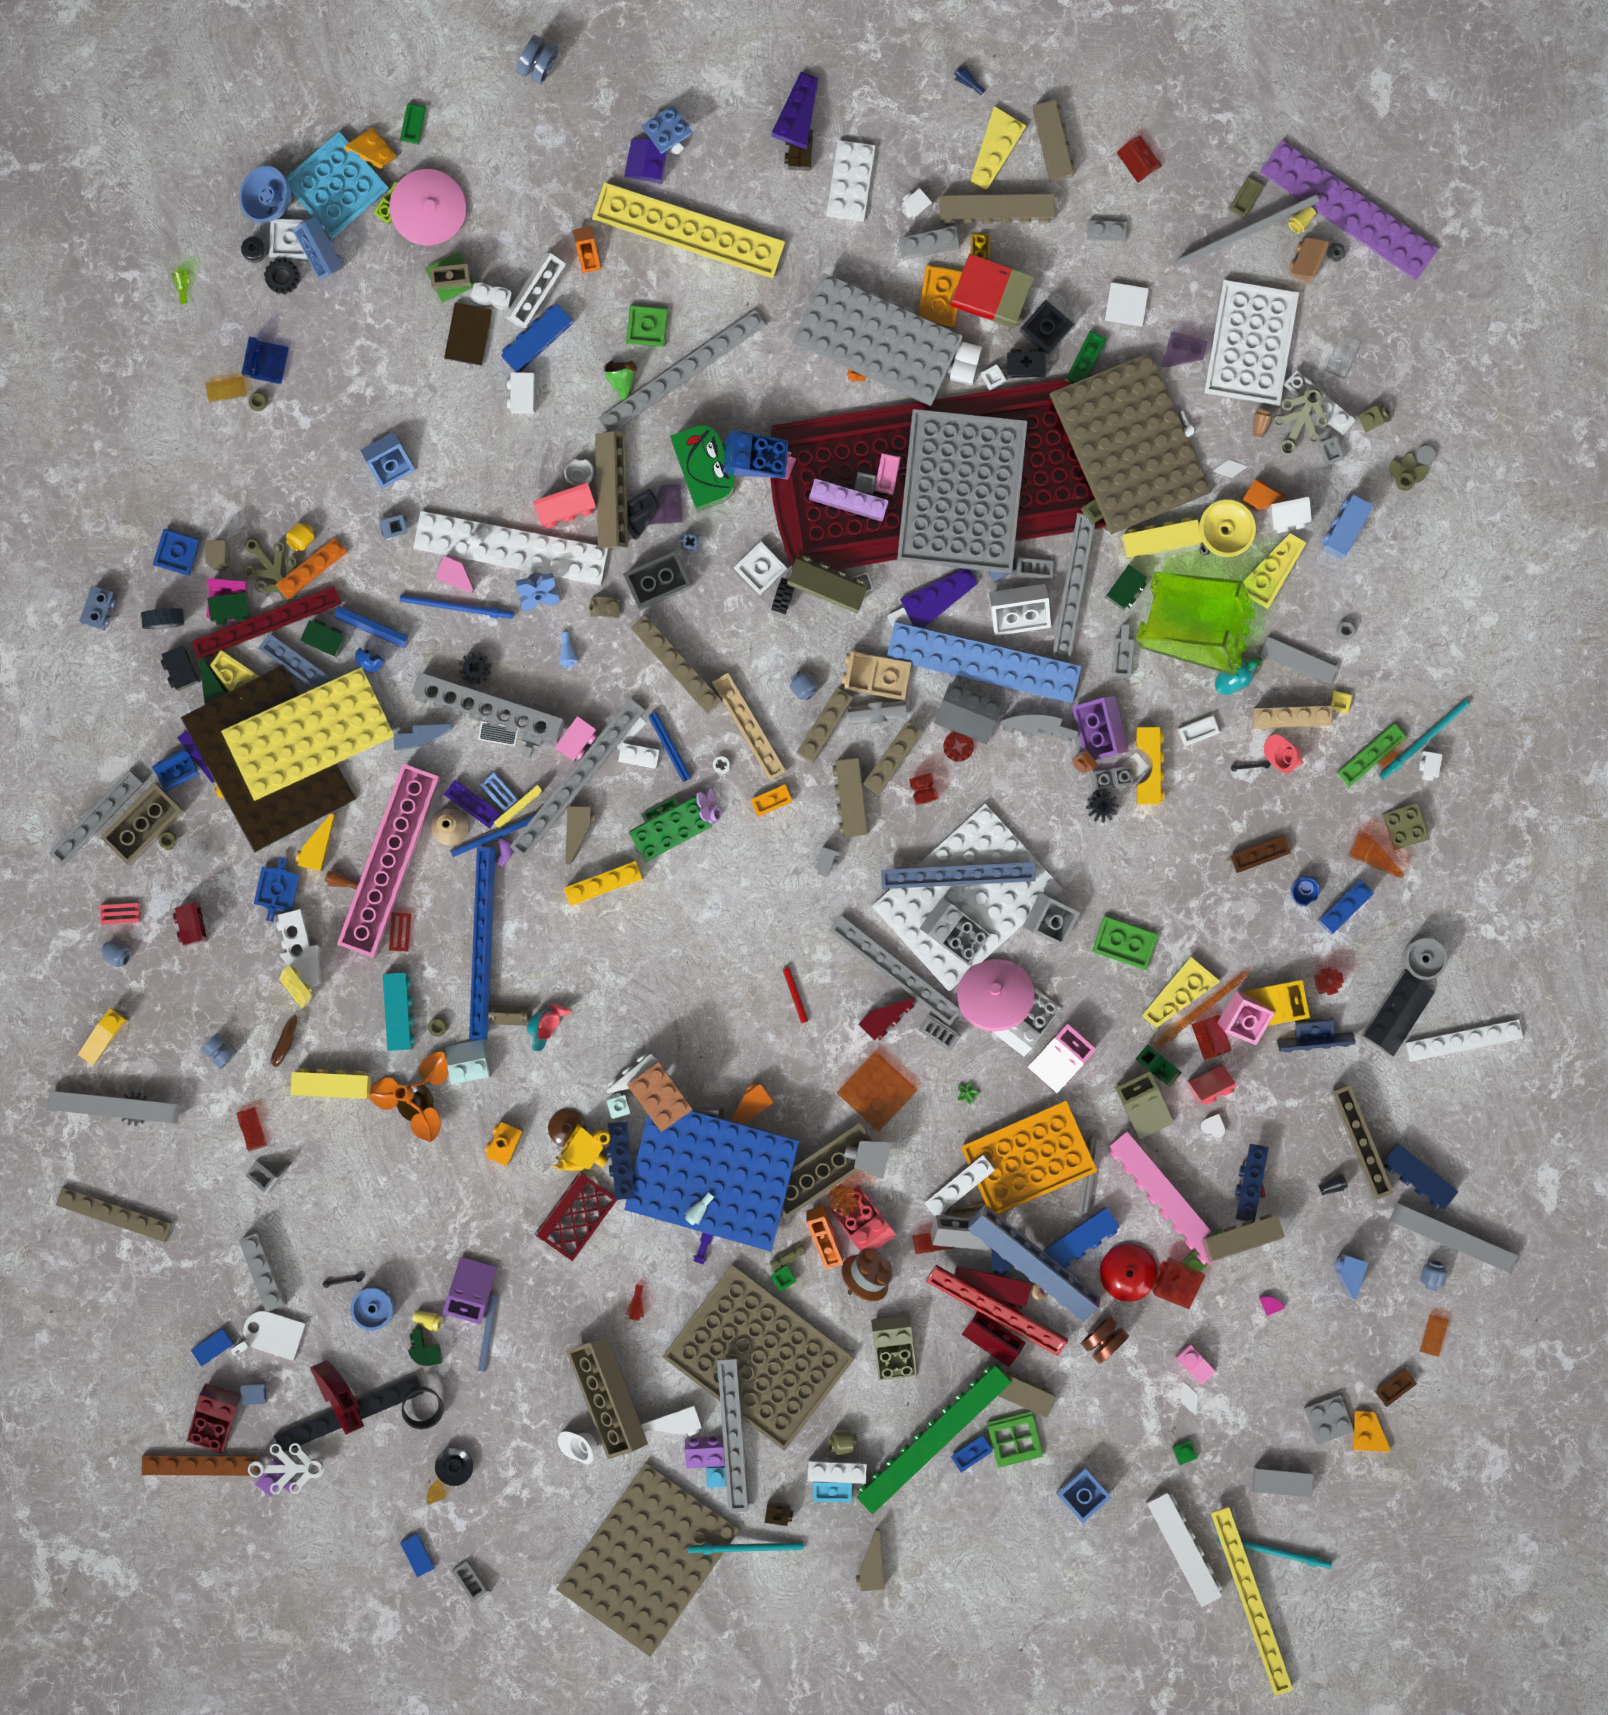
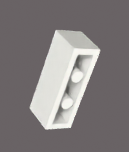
[808,1459,867,1484]

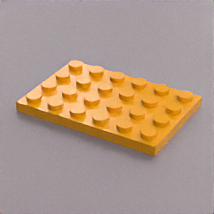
[961,1100,1098,1215]

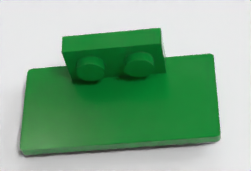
[629,796,712,862]

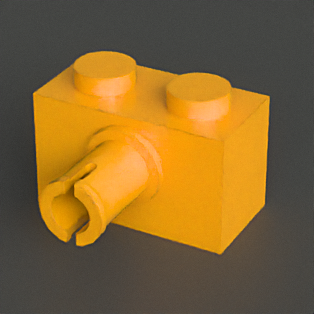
[484,1122,523,1166]

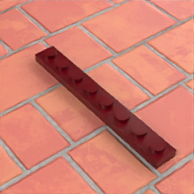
[191,586,342,660]

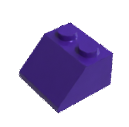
[624,139,668,184]

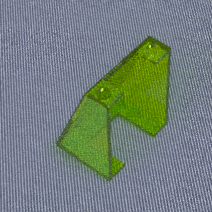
[1136,572,1255,676]

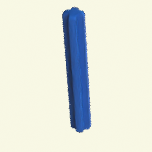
[649,712,691,782]

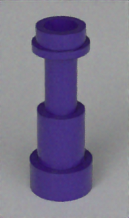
[693,1232,713,1264]

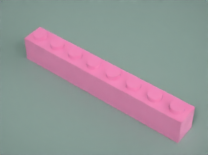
[1109,1132,1213,1265]

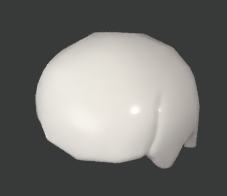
[564,459,593,487]

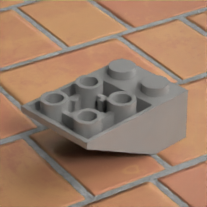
[919,898,991,965]

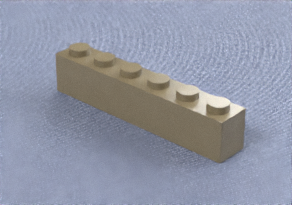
[939,194,1055,225]
[595,431,628,549]
[631,615,722,715]
[1330,1085,1394,1200]

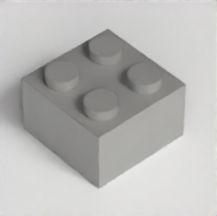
[1023,893,1080,947]

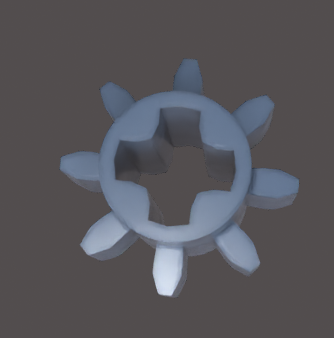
[678,530,702,555]

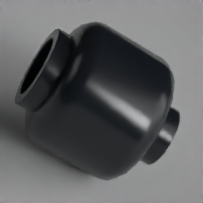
[241,236,267,263]

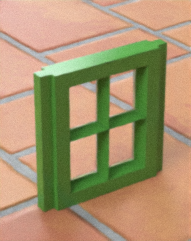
[987,1411,1043,1468]

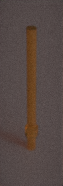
[1154,971,1248,1049]

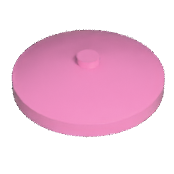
[389,169,466,246]
[957,959,1034,1031]

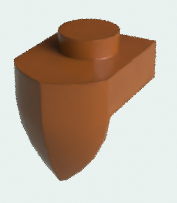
[1072,750,1098,773]

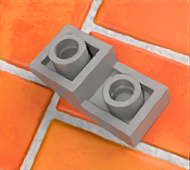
[1090,766,1134,791]

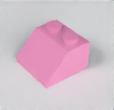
[1217,990,1275,1045]

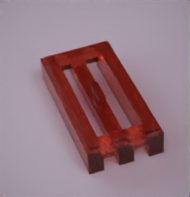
[389,912,412,952]

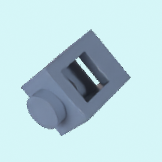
[378,513,409,539]

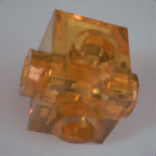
[826,1183,860,1218]

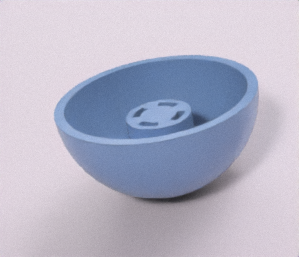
[239,166,291,222]

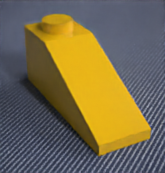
[296,814,336,871]
[78,1008,128,1066]

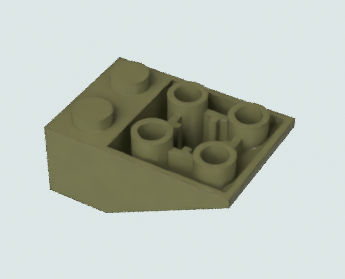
[1114,1071,1174,1140]
[871,1315,917,1381]

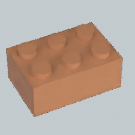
[627,1061,693,1132]

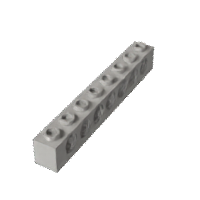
[411,672,565,745]

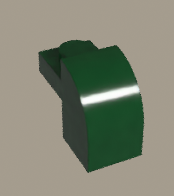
[1136,1044,1182,1087]
[408,1327,443,1366]

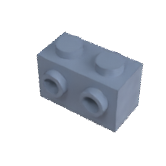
[79,586,117,631]

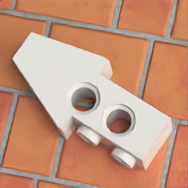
[276,909,321,987]

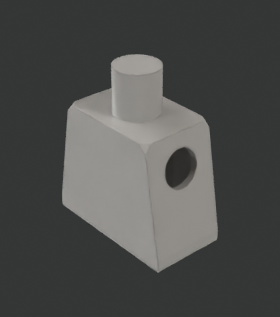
[844,1141,891,1179]

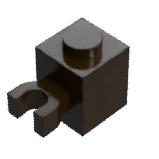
[764,1502,794,1526]

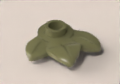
[1389,453,1428,491]

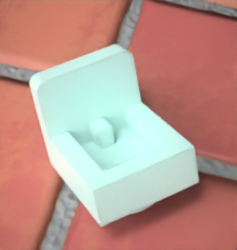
[607,1092,630,1119]

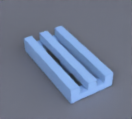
[480,772,519,812]

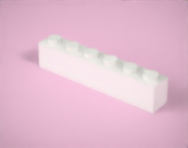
[1146,1491,1223,1607]

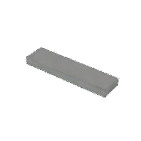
[1260,637,1338,685]

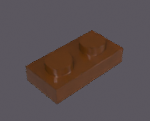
[1374,1368,1417,1407]

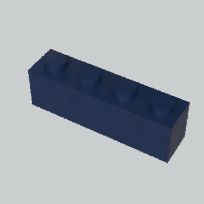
[1382,1143,1459,1210]

